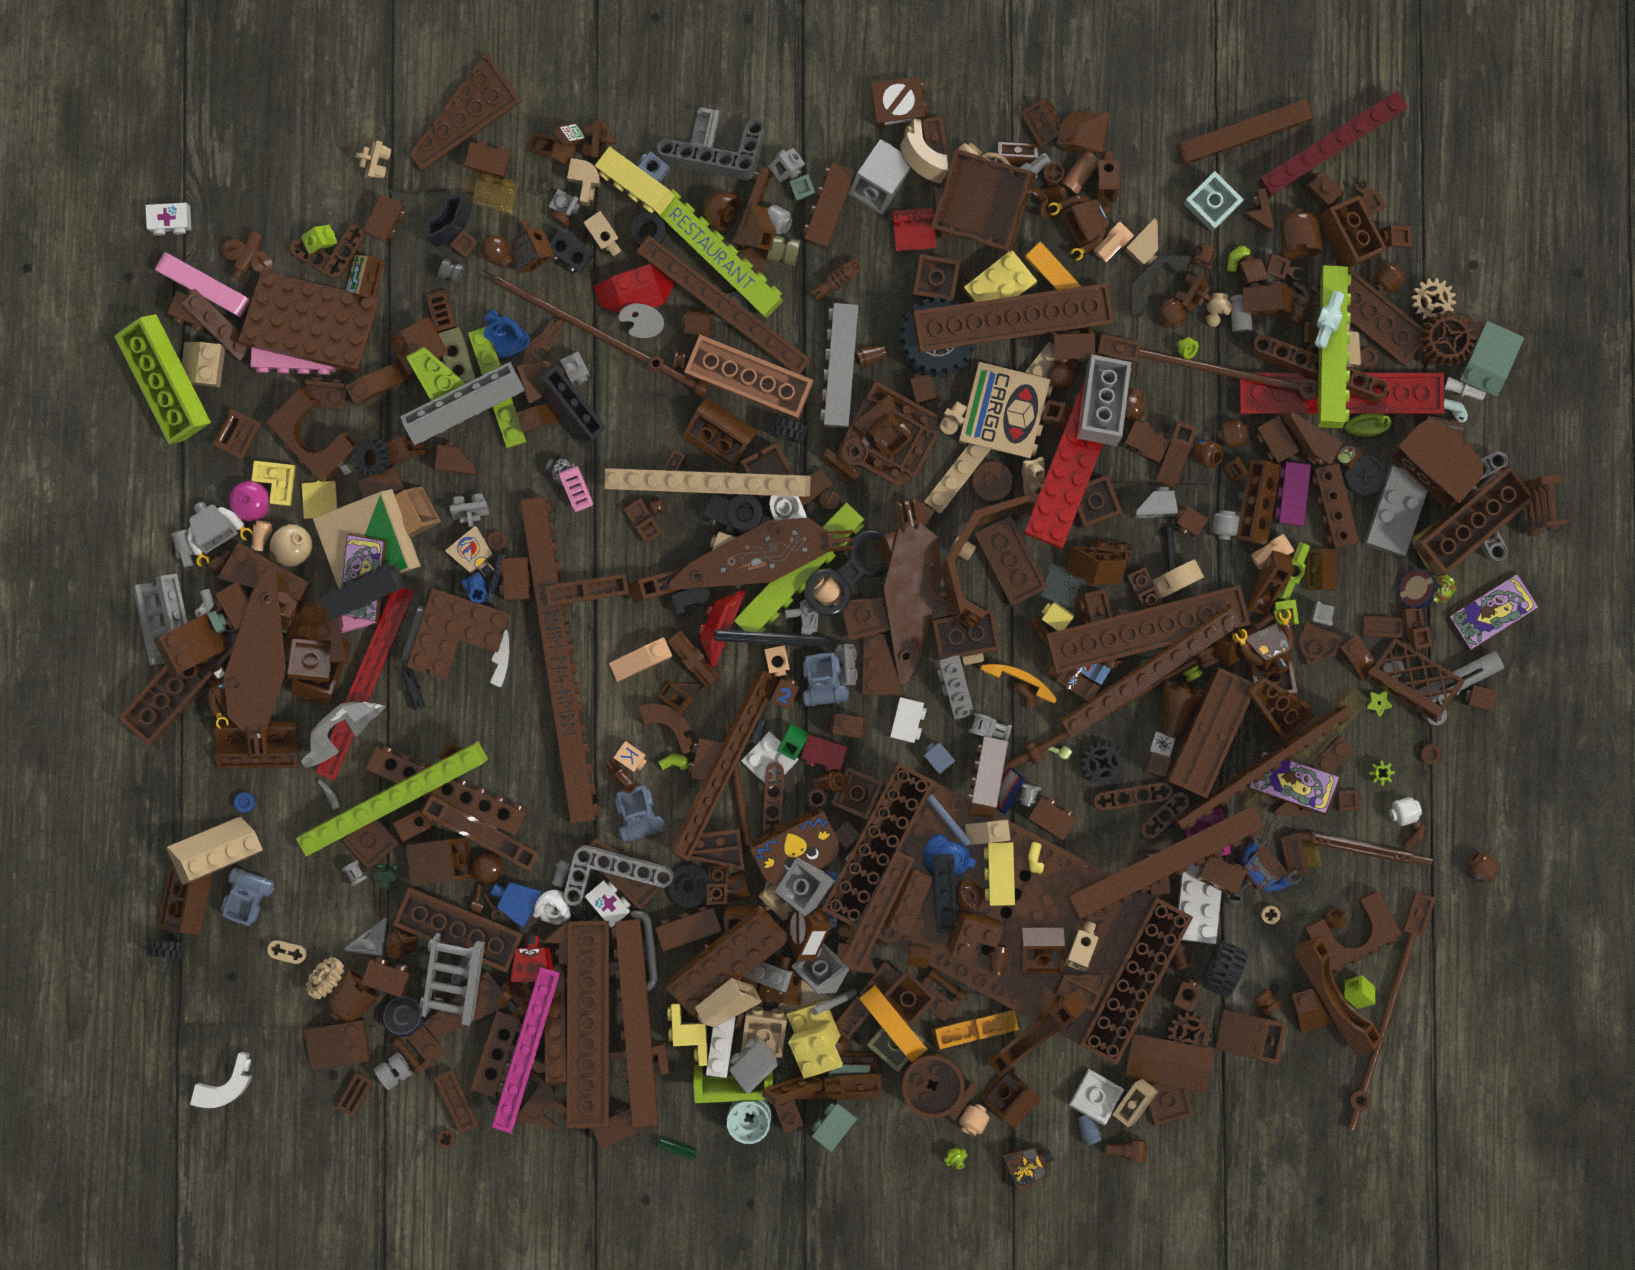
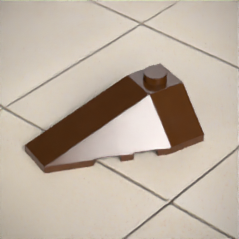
[1248,676,1315,743]

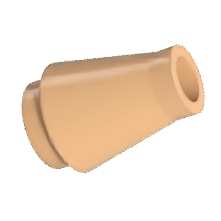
[251,520,273,551]

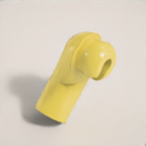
[1028,842,1044,874]

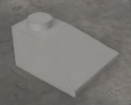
[1132,487,1178,519]
[775,858,836,916]

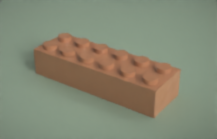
[684,335,813,420]

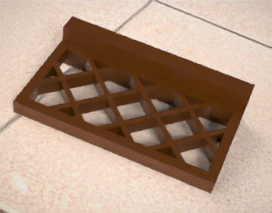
[1367,638,1465,723]

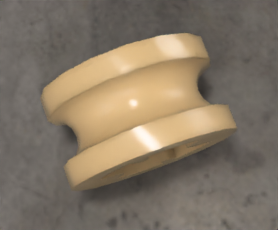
[1261,905,1280,924]

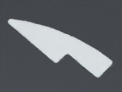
[490,630,509,687]

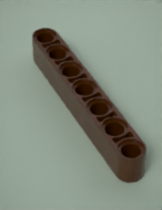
[1176,99,1314,165]
[1251,335,1388,403]

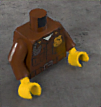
[1232,609,1294,674]

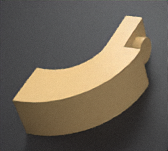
[900,118,948,183]

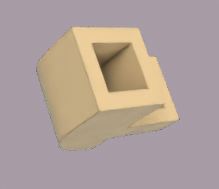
[567,158,601,206]
[1152,559,1204,598]

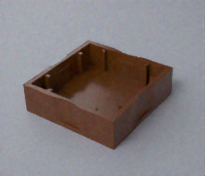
[931,148,1036,253]

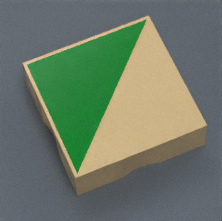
[313,489,420,588]

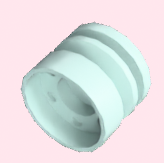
[727,1100,772,1144]

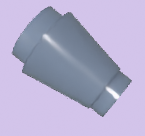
[1078,1115,1102,1146]

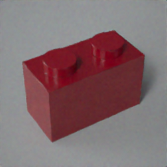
[801,735,847,772]

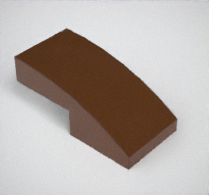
[623,497,663,544]
[1400,606,1432,650]

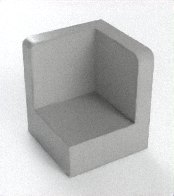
[1309,601,1335,627]

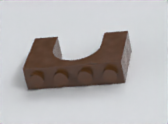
[266,387,359,482]
[1303,890,1402,974]

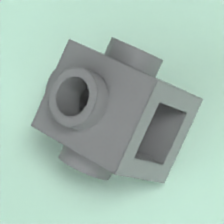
[768,148,805,182]

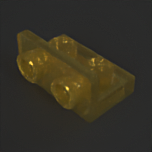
[472,174,520,213]

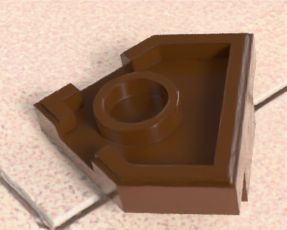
[1297,621,1343,667]

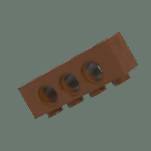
[1236,460,1281,546]
[471,1010,523,1097]

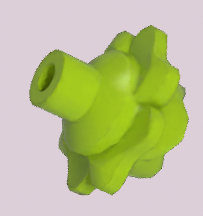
[944,1147,968,1169]

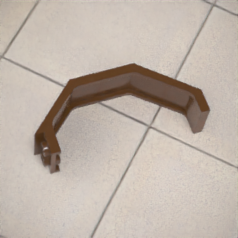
[941,493,1038,628]

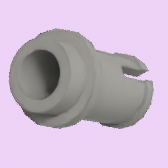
[551,860,571,888]

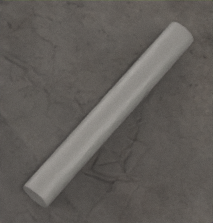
[811,989,857,1015]

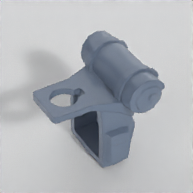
[802,653,849,706]
[615,786,665,842]
[221,867,274,926]

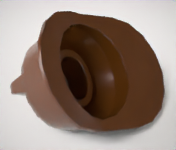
[386,928,419,958]

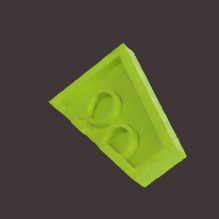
[406,347,466,401]

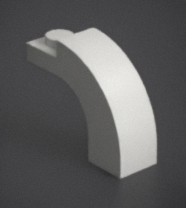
[190,1052,252,1108]

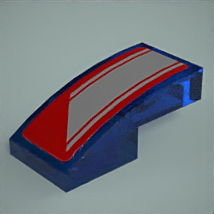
[996,767,1026,815]

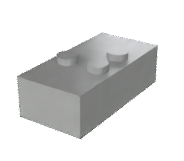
[1077,355,1132,446]
[1363,465,1428,558]

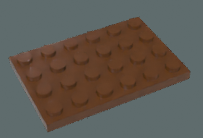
[239,271,380,373]

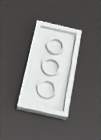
[1177,863,1221,945]

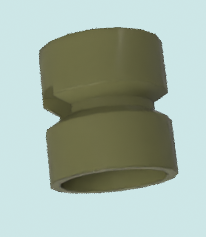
[767,235,800,267]

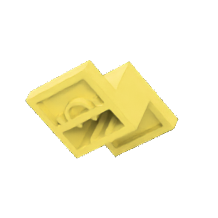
[786,1000,843,1079]
[668,1002,708,1066]

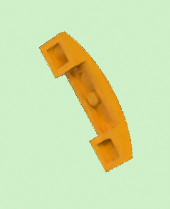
[980,664,1056,704]
[859,986,928,1062]

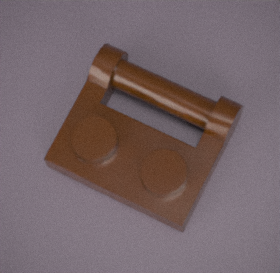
[211,408,262,460]
[921,968,967,1022]
[391,1020,446,1076]

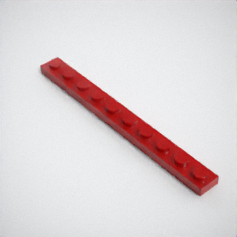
[316,588,415,780]

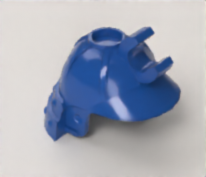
[483,309,530,358]
[923,834,977,875]

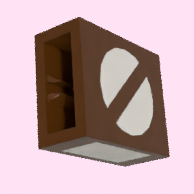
[871,76,928,127]
[783,905,831,961]

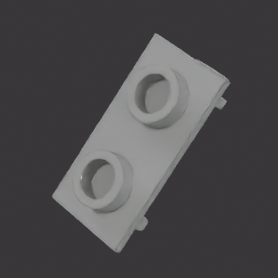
[835,644,858,685]

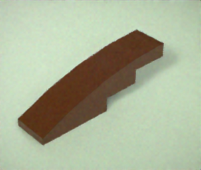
[835,961,901,1040]

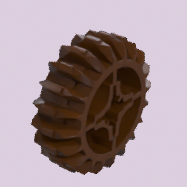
[1420,311,1476,367]

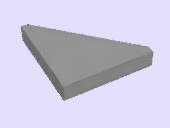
[344,918,388,956]

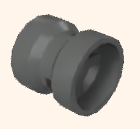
[438,258,464,284]

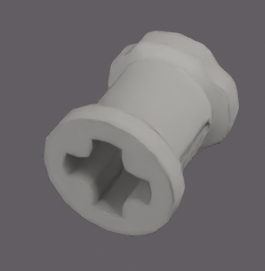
[342,860,368,887]

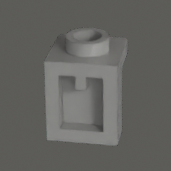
[549,189,581,219]

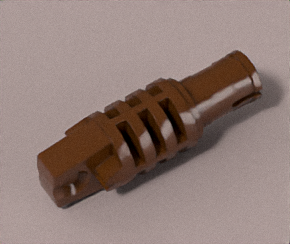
[810,258,863,301]

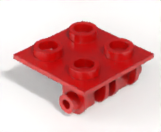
[893,208,937,252]

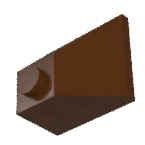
[1057,112,1110,153]
[1289,986,1335,1033]

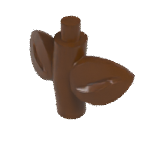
[220,231,274,279]

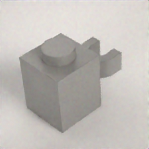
[560,352,590,385]

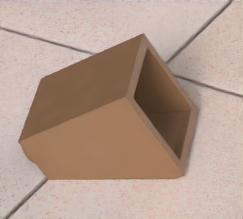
[395,486,441,538]

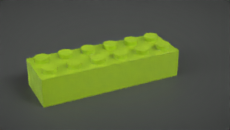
[114,314,211,444]

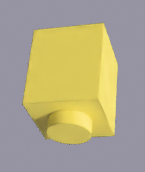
[1041,601,1074,631]

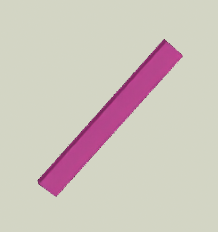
[492,967,560,1133]

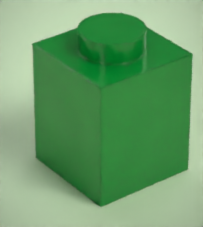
[777,724,809,761]

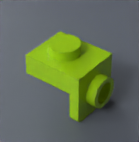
[301,225,338,254]

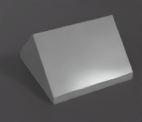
[791,943,849,994]

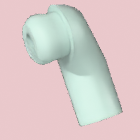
[1444,398,1468,423]

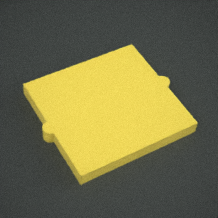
[302,480,338,519]

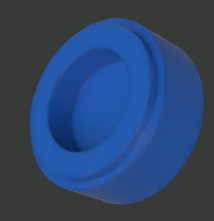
[234,792,256,813]

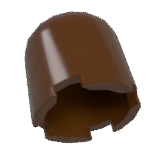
[1280,209,1323,260]
[327,969,380,1022]

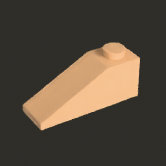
[609,637,673,682]

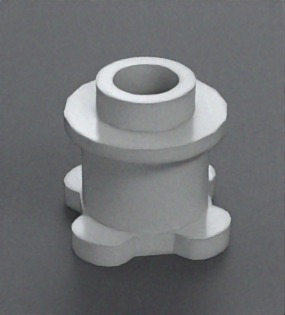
[1017,783,1041,806]

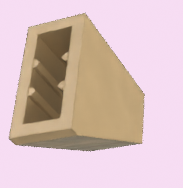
[695,978,762,1027]

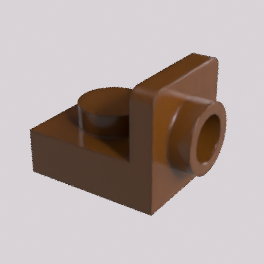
[1379,225,1412,248]

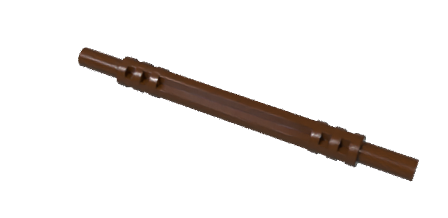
[1291,830,1433,866]

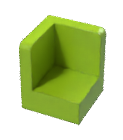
[1273,599,1299,625]
[1344,975,1375,1009]

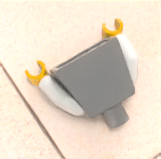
[187,502,253,567]

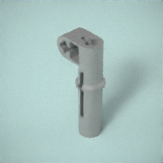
[1416,651,1504,725]

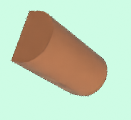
[1060,153,1099,195]

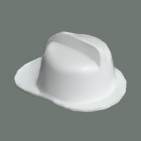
[769,495,807,520]

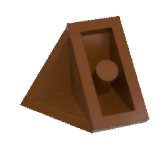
[657,680,704,715]

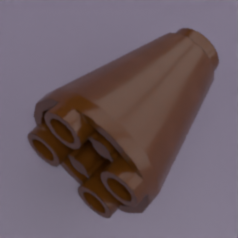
[1162,680,1205,739]

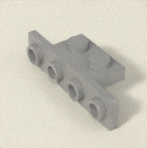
[937,655,974,719]

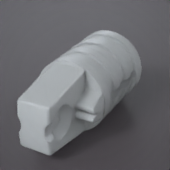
[171,529,194,567]

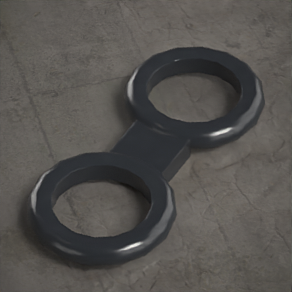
[804,530,888,616]

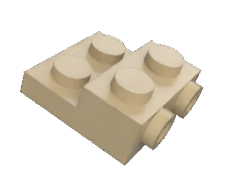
[741,1006,787,1058]

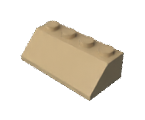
[166,816,263,885]

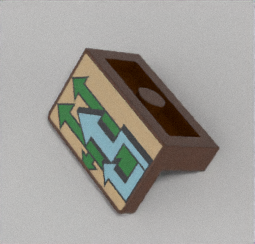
[346,254,385,299]

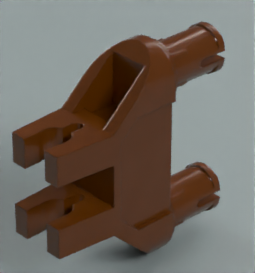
[515,1068,567,1132]

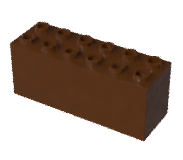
[1164,668,1254,798]

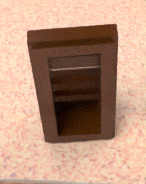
[426,290,457,333]

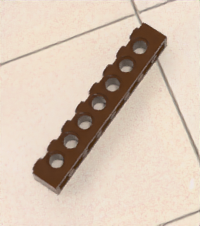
[366,745,527,835]

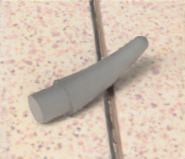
[317,779,341,811]

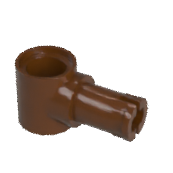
[1106,1139,1147,1162]

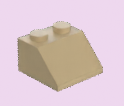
[182,342,225,388]

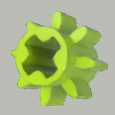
[1368,760,1395,786]

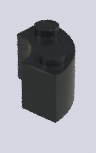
[425,193,472,247]

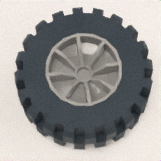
[899,297,976,378]

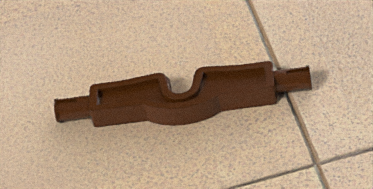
[515,317,565,372]

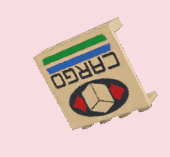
[959,362,1053,460]

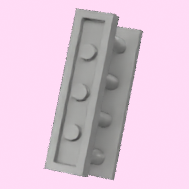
[133,574,187,665]
[419,933,485,1026]

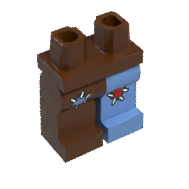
[1047,663,1111,702]

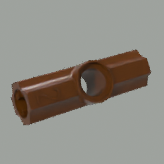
[668,631,720,688]

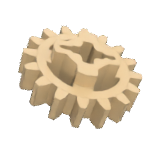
[1411,278,1456,323]
[306,957,344,999]

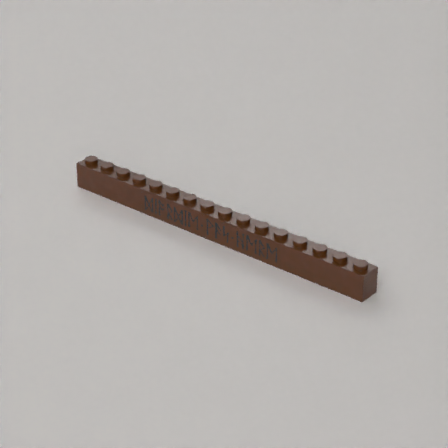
[520,496,599,823]

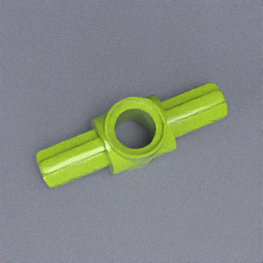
[1278,542,1310,601]

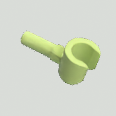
[1047,746,1072,759]

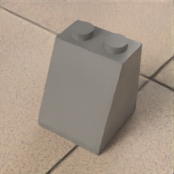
[848,139,912,215]

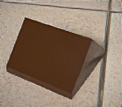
[884,970,937,1028]

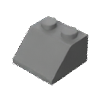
[729,1036,777,1094]

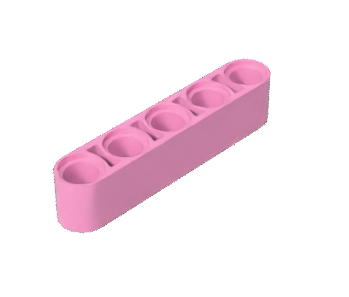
[154,252,251,318]

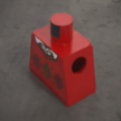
[511,936,553,982]

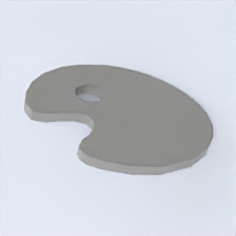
[618,303,664,338]

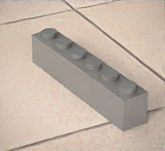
[820,303,858,429]
[400,362,525,445]

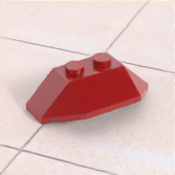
[594,263,676,315]
[698,590,746,668]

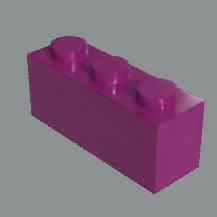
[1274,462,1311,527]

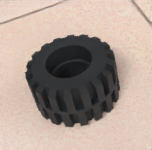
[1203,940,1247,998]

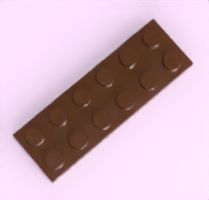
[1310,257,1426,366]

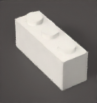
[706,1016,736,1079]

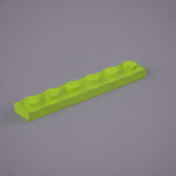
[468,327,526,449]

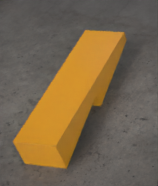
[1025,241,1082,291]
[931,1010,1019,1049]

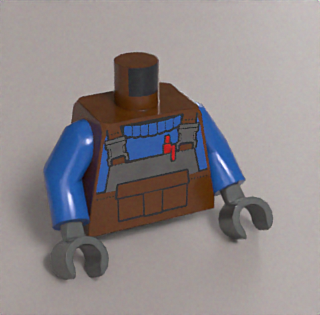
[1240,831,1302,892]

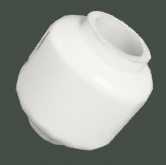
[1389,797,1422,826]

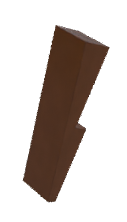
[545,574,629,607]

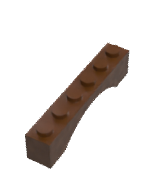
[419,793,539,872]
[1294,936,1383,1055]
[987,992,1088,1077]

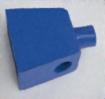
[491,882,543,927]

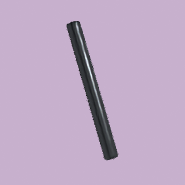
[714,630,831,647]

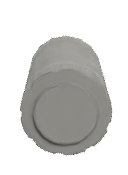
[1230,295,1252,332]

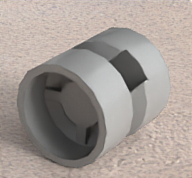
[374,1052,413,1091]

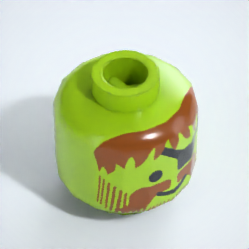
[1428,575,1456,604]

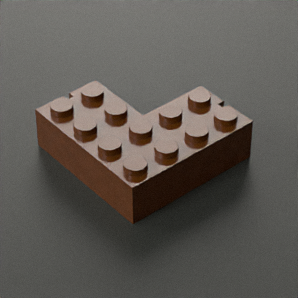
[405,588,510,679]

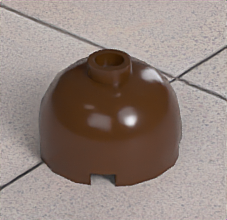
[704,191,742,233]

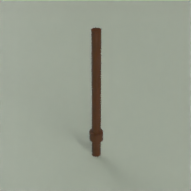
[724,724,751,846]

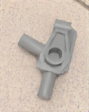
[785,600,819,635]

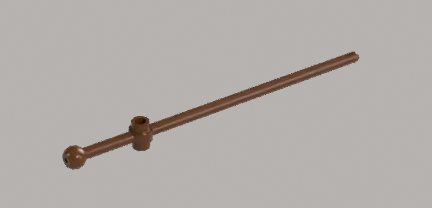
[491,275,709,397]
[1002,658,1198,775]

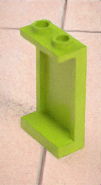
[694,1065,773,1103]

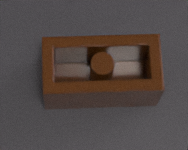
[663,449,686,471]

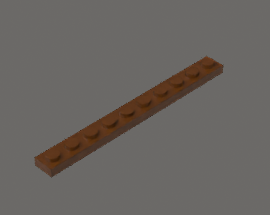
[636,235,811,375]
[1060,606,1242,738]
[670,669,778,861]

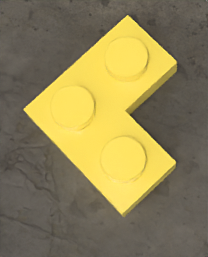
[252,461,296,506]

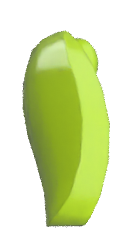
[1344,414,1391,437]

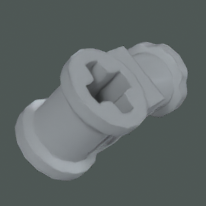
[968,713,1012,741]

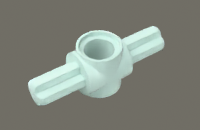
[1315,291,1344,348]

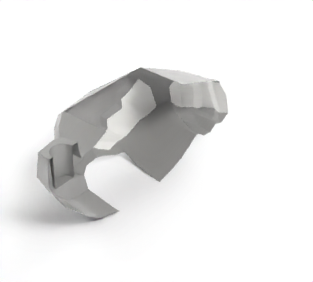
[301,702,386,768]

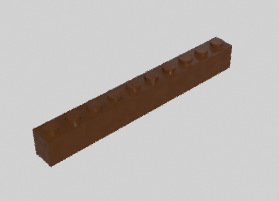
[1067,806,1265,921]
[612,919,659,1130]

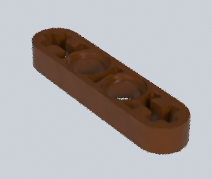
[762,761,784,836]
[1093,783,1173,811]

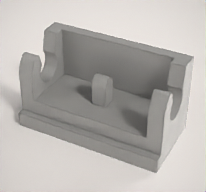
[691,107,720,148]

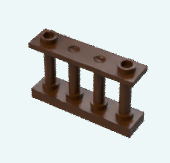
[1520,474,1567,536]

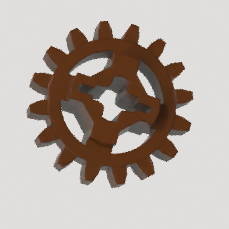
[1167,1011,1212,1048]

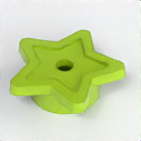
[1366,691,1392,717]

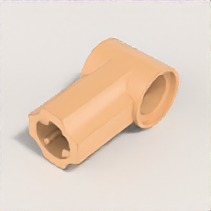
[1094,222,1134,263]
[1251,534,1295,570]

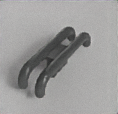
[630,910,658,991]

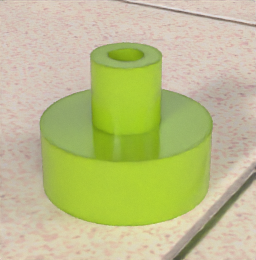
[1177,337,1199,359]

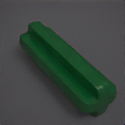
[657,1137,697,1160]

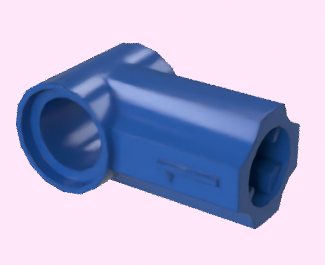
[461,571,487,603]

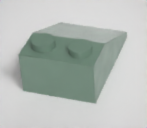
[1459,321,1524,397]

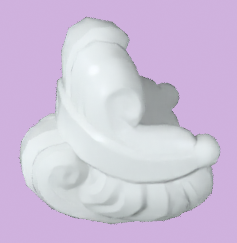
[533,890,571,925]

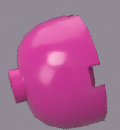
[229,481,270,522]

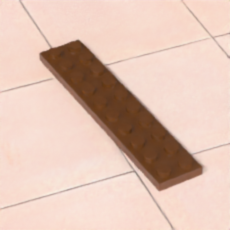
[912,283,1114,353]
[1045,585,1250,674]
[1171,705,1352,829]
[566,921,610,1129]

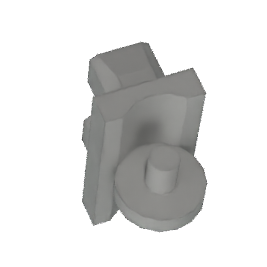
[450,493,489,528]

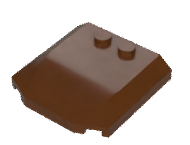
[836,381,938,487]

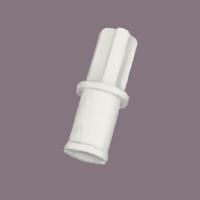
[1444,377,1486,400]

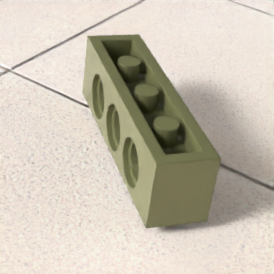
[438,327,476,383]

